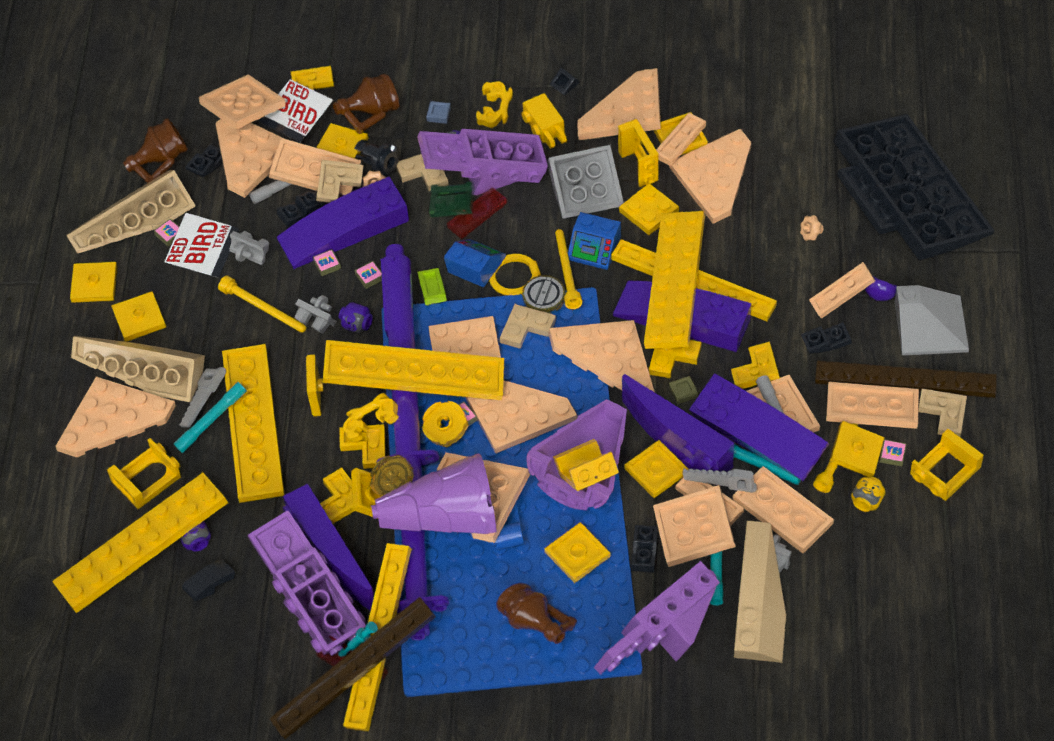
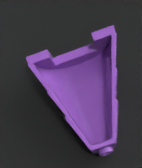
[527,399,627,510]
[371,454,497,534]

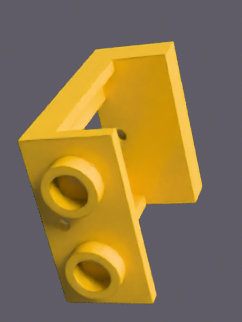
[618,119,658,187]
[910,429,984,501]
[107,438,181,509]
[553,439,619,491]

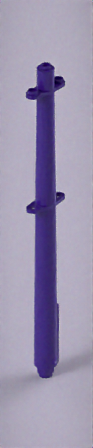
[376,244,449,641]

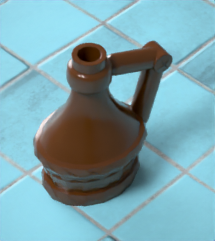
[333,74,399,134]
[123,118,188,183]
[496,582,577,644]

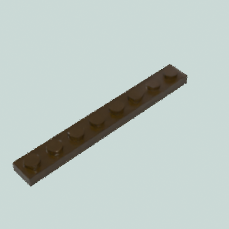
[815,361,996,398]
[270,597,436,739]

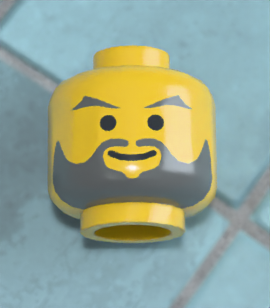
[851,477,885,512]

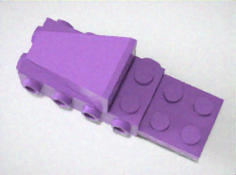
[417,129,548,195]
[248,510,366,656]
[594,561,720,675]

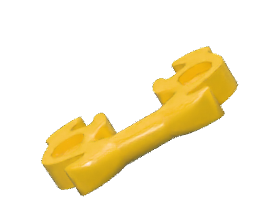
[476,82,513,128]
[343,393,399,442]

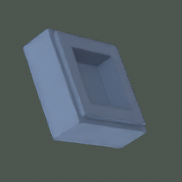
[427,101,451,123]

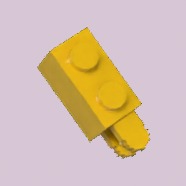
[521,93,567,148]

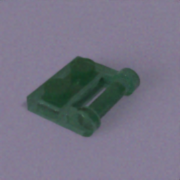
[429,181,474,217]

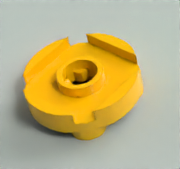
[422,401,469,447]

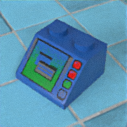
[568,212,621,270]
[444,239,506,288]

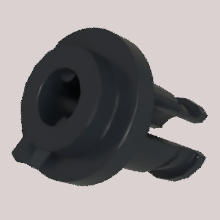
[354,139,399,176]

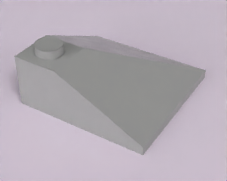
[547,145,624,219]
[895,285,969,355]

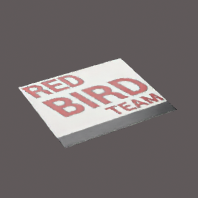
[258,80,333,142]
[164,213,240,278]

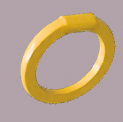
[489,254,541,296]

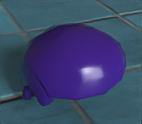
[865,275,897,301]

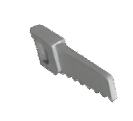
[179,367,226,427]
[683,468,757,493]

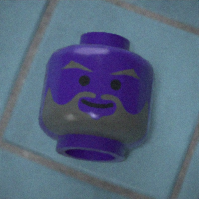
[339,302,373,333]
[180,521,211,551]

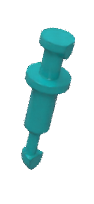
[338,622,378,657]

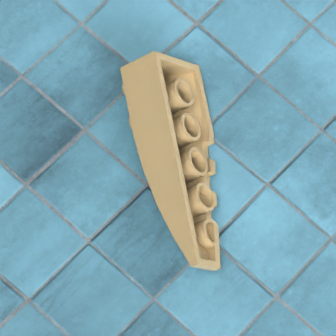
[66,170,195,254]
[71,336,205,402]
[734,521,786,663]

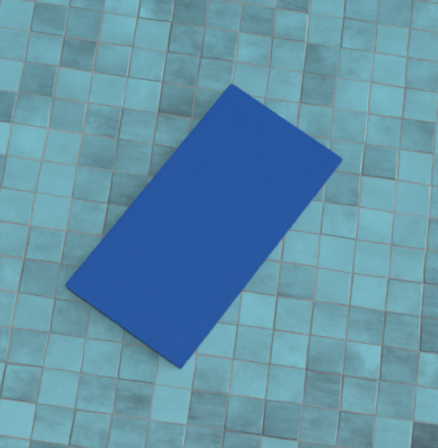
[382,288,642,697]

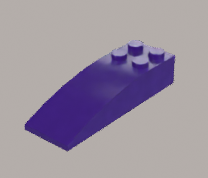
[277,177,409,269]
[613,281,752,352]
[689,373,829,481]
[622,374,734,472]
[282,484,374,611]

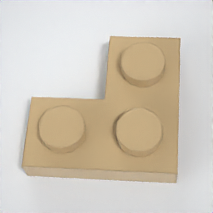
[396,154,448,191]
[317,160,363,202]
[500,304,556,349]
[918,389,967,437]

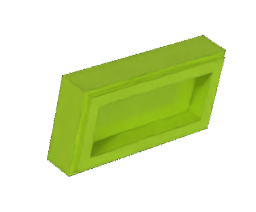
[418,268,447,305]

